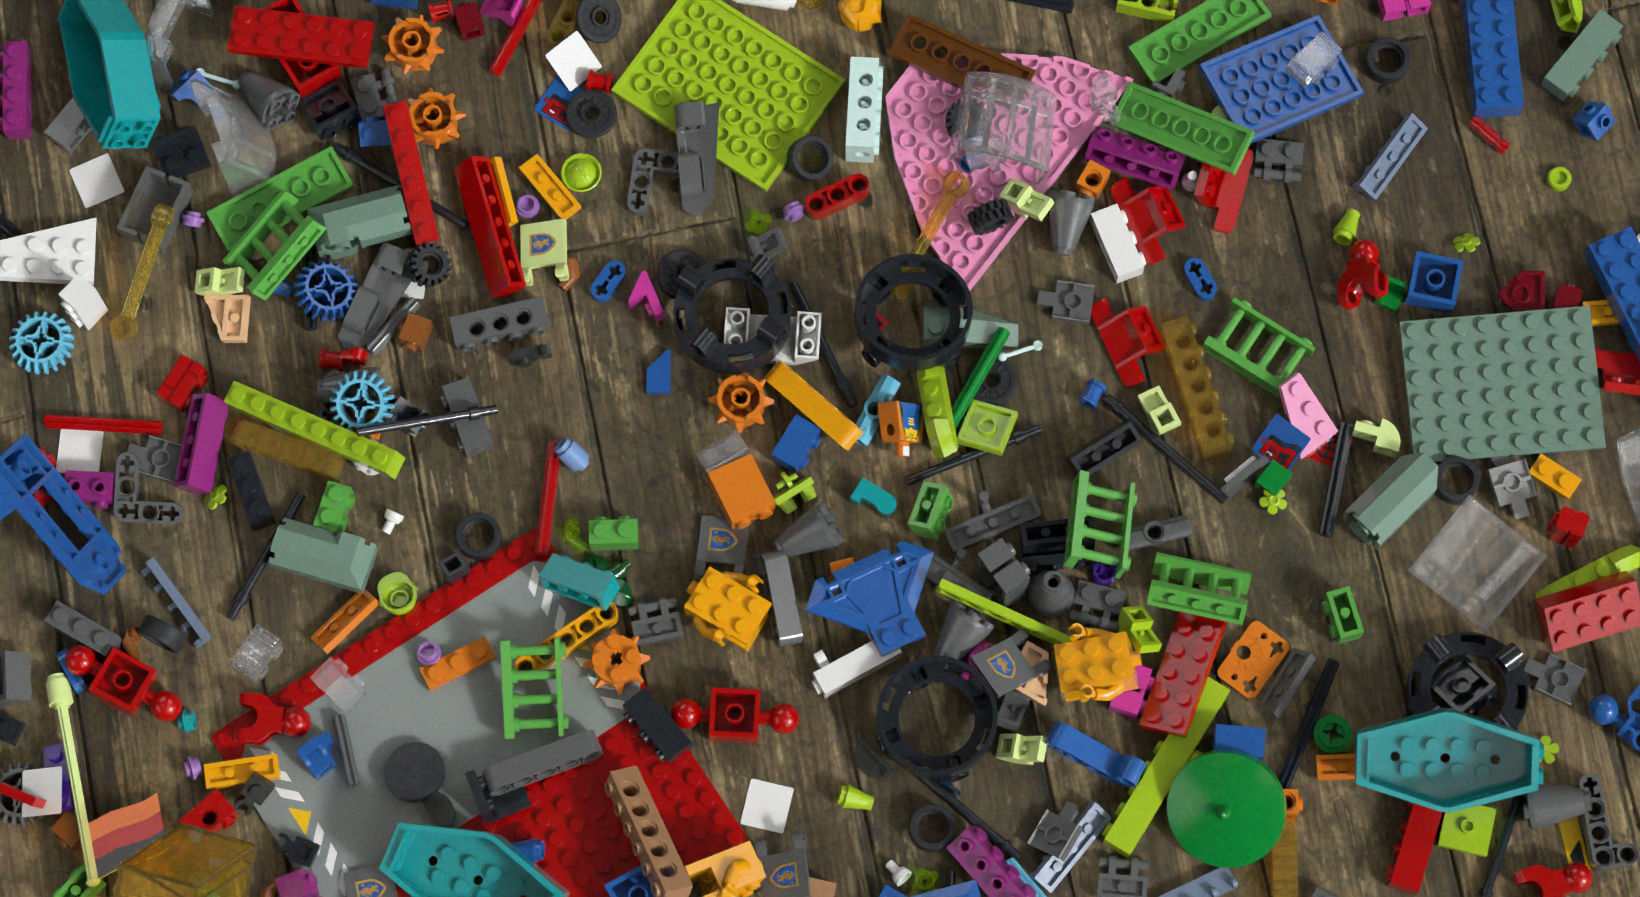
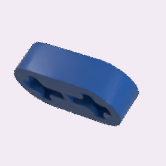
[1183,258,1217,302]
[591,261,626,303]
[56,648,88,694]

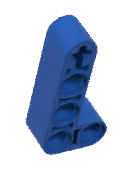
[1045,721,1146,787]

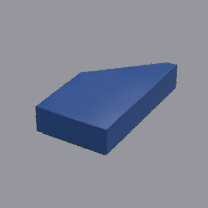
[646,350,671,394]

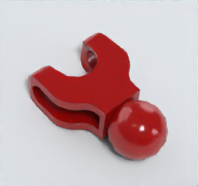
[1337,239,1389,311]
[234,693,312,746]
[1511,862,1593,897]

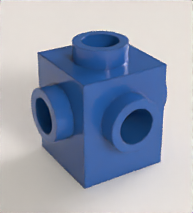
[1572,100,1615,141]

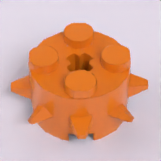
[381,15,444,74]
[407,88,466,149]
[708,373,774,433]
[583,629,650,695]

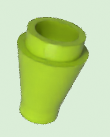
[1333,209,1360,245]
[836,784,874,811]

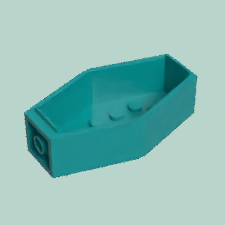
[57,0,161,149]
[1355,708,1544,812]
[379,823,570,897]

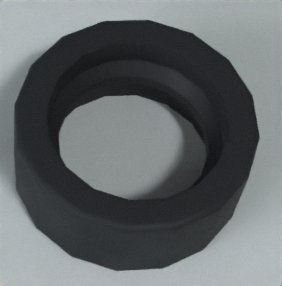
[1364,37,1411,84]
[787,136,834,181]
[1435,456,1480,505]
[455,512,502,561]
[137,615,187,654]
[909,804,956,853]

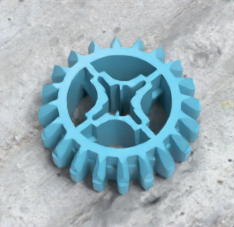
[9,311,74,375]
[330,370,395,432]

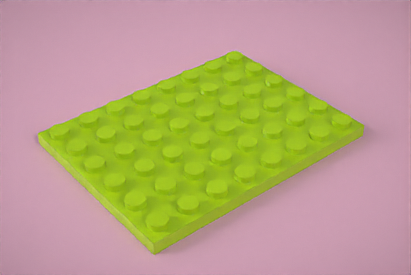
[611,0,846,193]

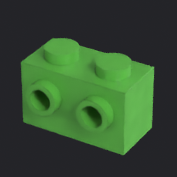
[313,480,356,536]
[908,481,954,541]
[589,516,639,551]
[1321,586,1364,645]
[52,864,107,897]

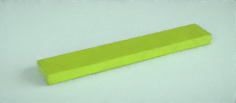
[935,578,1072,645]

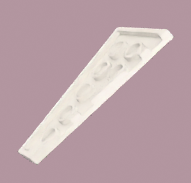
[0,217,97,285]

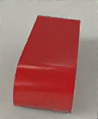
[805,173,869,221]

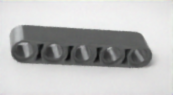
[482,730,603,796]

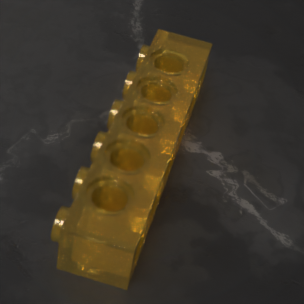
[1159,316,1234,462]

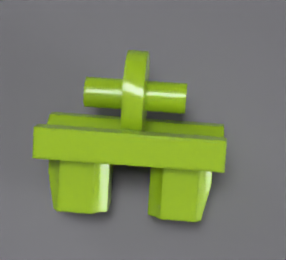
[773,471,816,514]

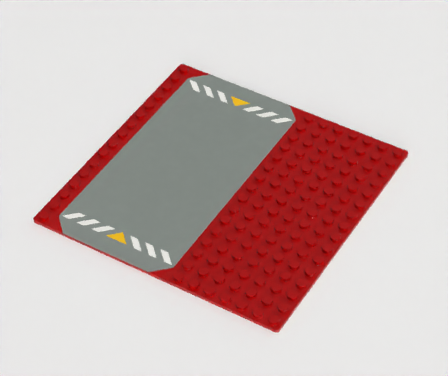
[211,527,749,897]

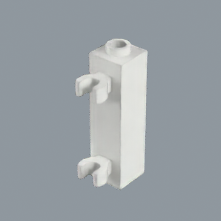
[811,633,902,698]

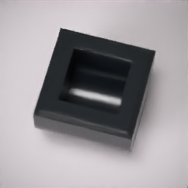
[438,551,471,584]

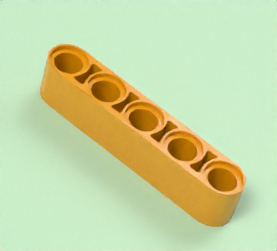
[764,360,863,451]
[514,602,618,682]

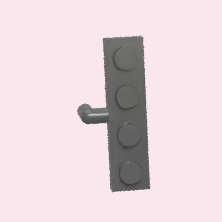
[944,491,1042,554]
[900,541,994,616]

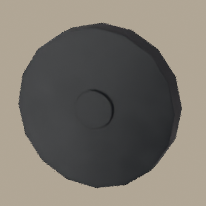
[384,742,446,803]

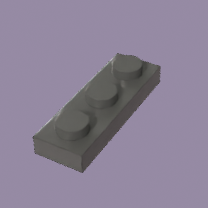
[1257,648,1316,719]

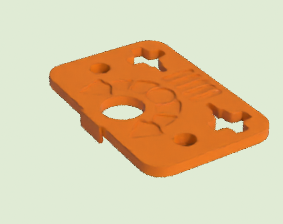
[1217,621,1289,699]

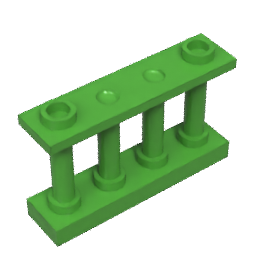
[222,189,327,301]
[1202,297,1315,399]
[1063,470,1138,579]
[1147,552,1252,625]
[500,636,569,739]

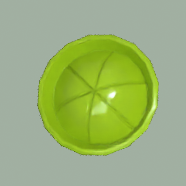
[561,153,602,192]

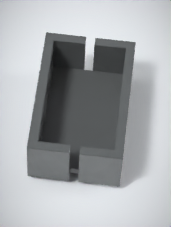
[117,166,194,254]
[975,538,1031,607]

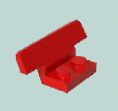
[1194,149,1254,234]
[1111,178,1186,265]
[1091,298,1166,387]
[1595,349,1640,395]

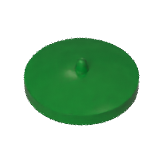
[1167,749,1287,868]

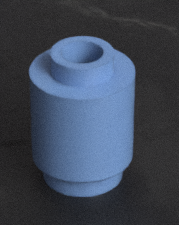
[554,437,590,472]

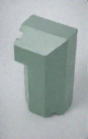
[307,185,412,259]
[1342,452,1438,550]
[269,518,378,594]

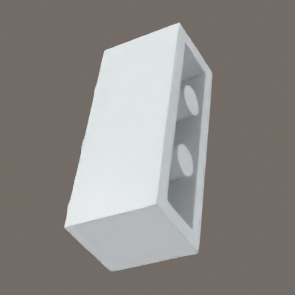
[1089,204,1146,284]
[58,274,108,331]

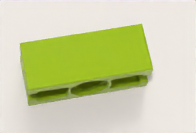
[1116,0,1178,24]

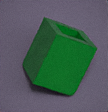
[1374,275,1408,313]
[1254,460,1293,496]

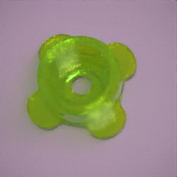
[745,209,772,235]
[911,868,939,893]

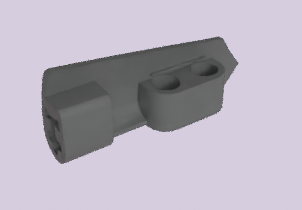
[674,102,719,218]
[337,243,423,350]

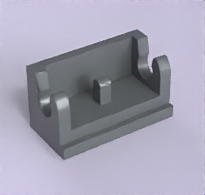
[44,97,91,155]

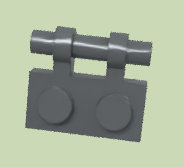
[351,69,400,121]
[1254,139,1304,183]
[1069,580,1126,631]
[628,597,684,647]
[1096,855,1149,897]

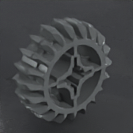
[0,762,45,828]

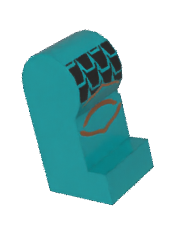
[850,478,897,518]

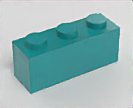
[539,553,620,611]

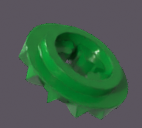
[1313,715,1353,754]

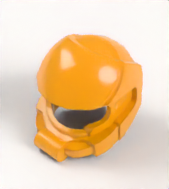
[837,0,882,32]

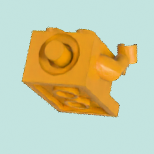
[684,566,772,652]
[1054,623,1142,702]
[684,841,766,897]

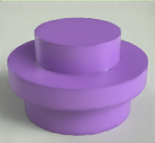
[516,195,539,218]
[782,201,806,222]
[181,211,205,228]
[417,641,441,665]
[183,756,202,780]

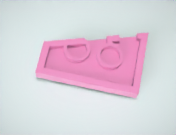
[1278,372,1338,459]

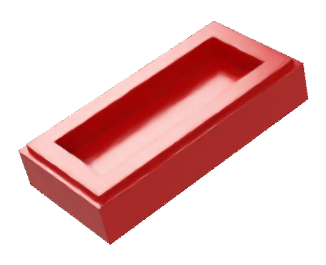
[0,782,47,809]

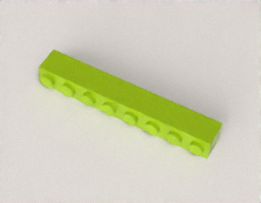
[223,381,405,479]
[1102,677,1230,859]

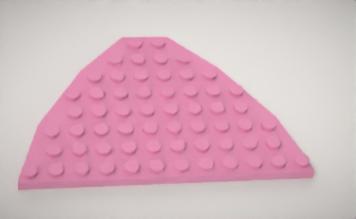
[885,53,1133,291]

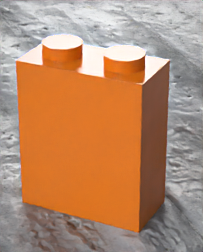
[707,454,776,530]

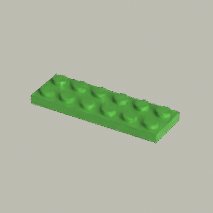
[1128,0,1272,85]
[1109,81,1255,176]
[206,146,355,253]

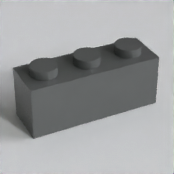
[440,377,494,458]
[44,600,122,659]

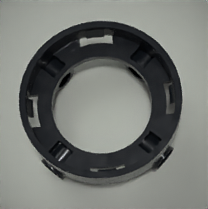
[673,254,791,374]
[854,254,973,371]
[1405,632,1529,730]
[876,656,998,783]

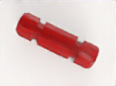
[1469,116,1510,154]

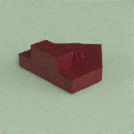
[1496,270,1545,312]

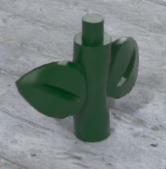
[582,554,633,607]

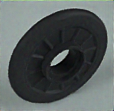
[576,0,622,43]
[566,90,617,138]
[657,250,705,299]
[965,357,1018,406]

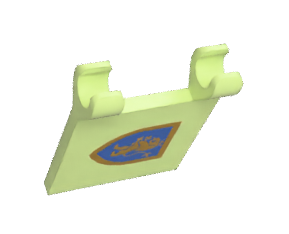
[520,218,569,286]

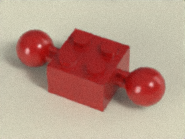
[65,645,182,722]
[670,687,800,744]

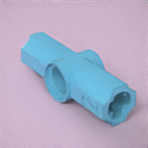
[856,374,901,447]

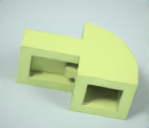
[999,178,1054,221]
[195,267,245,296]
[1137,386,1181,436]
[1352,418,1400,458]
[996,733,1047,765]

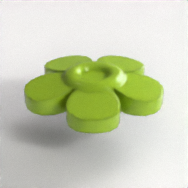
[1453,233,1481,252]
[203,485,227,510]
[1259,489,1287,515]
[1539,736,1559,764]

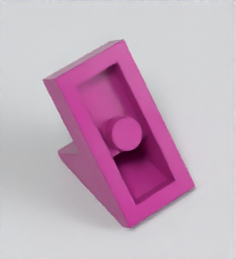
[479,0,523,27]
[628,270,665,322]

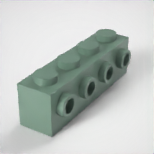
[1541,9,1623,102]

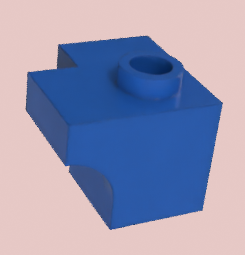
[167,69,216,107]
[296,731,337,780]

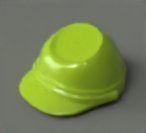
[377,572,418,615]

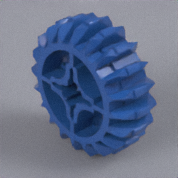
[294,259,358,322]

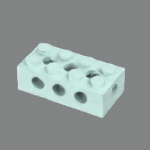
[846,57,883,163]

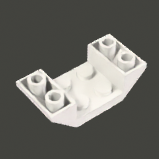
[724,307,822,365]

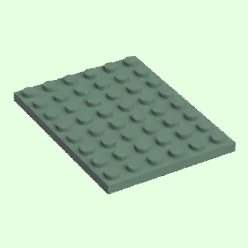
[1398,306,1606,463]

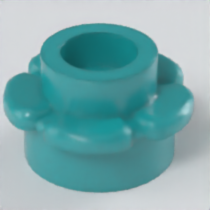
[178,709,197,733]

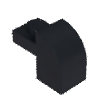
[384,394,430,438]

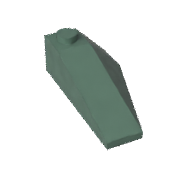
[923,301,1018,349]

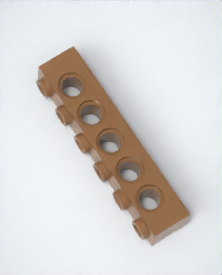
[604,766,693,897]

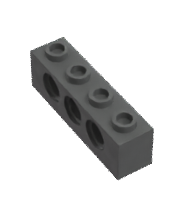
[449,296,550,352]

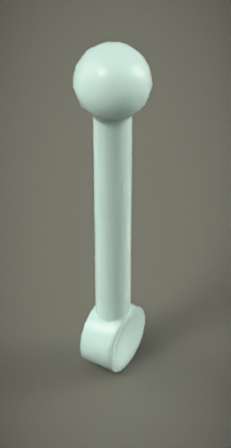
[196,68,240,89]
[998,340,1043,361]

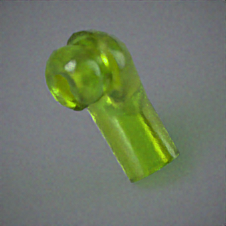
[564,518,588,554]

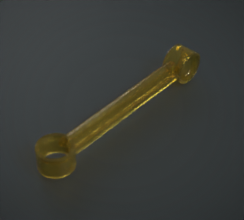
[890,171,970,300]
[110,203,175,340]

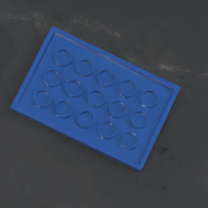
[1198,15,1364,144]

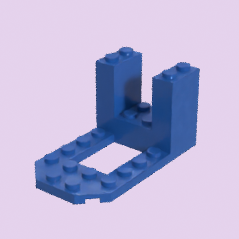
[0,433,126,595]

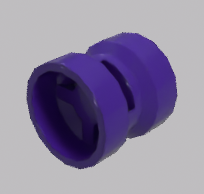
[1092,561,1116,587]

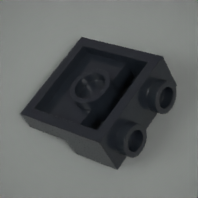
[299,79,362,141]
[1431,654,1498,717]

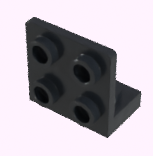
[151,126,211,178]
[465,769,531,826]

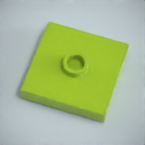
[957,399,1018,456]
[1437,805,1497,858]

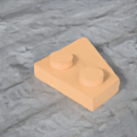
[204,295,251,343]
[1014,641,1049,707]

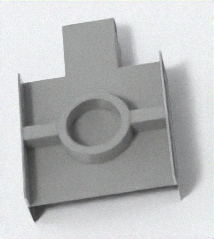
[1486,459,1537,520]

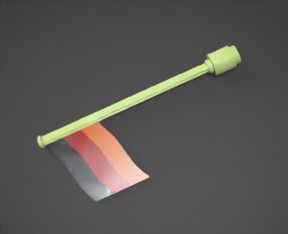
[45,673,167,887]

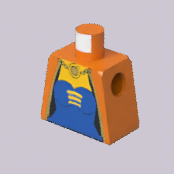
[878,401,924,458]

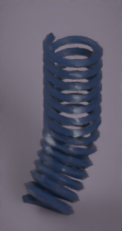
[939,779,961,797]

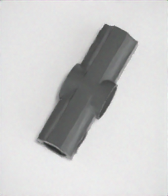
[1116,515,1192,551]

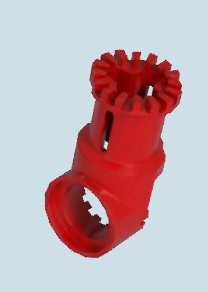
[318,348,368,372]

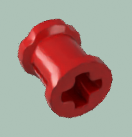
[427,0,455,24]
[586,69,614,94]

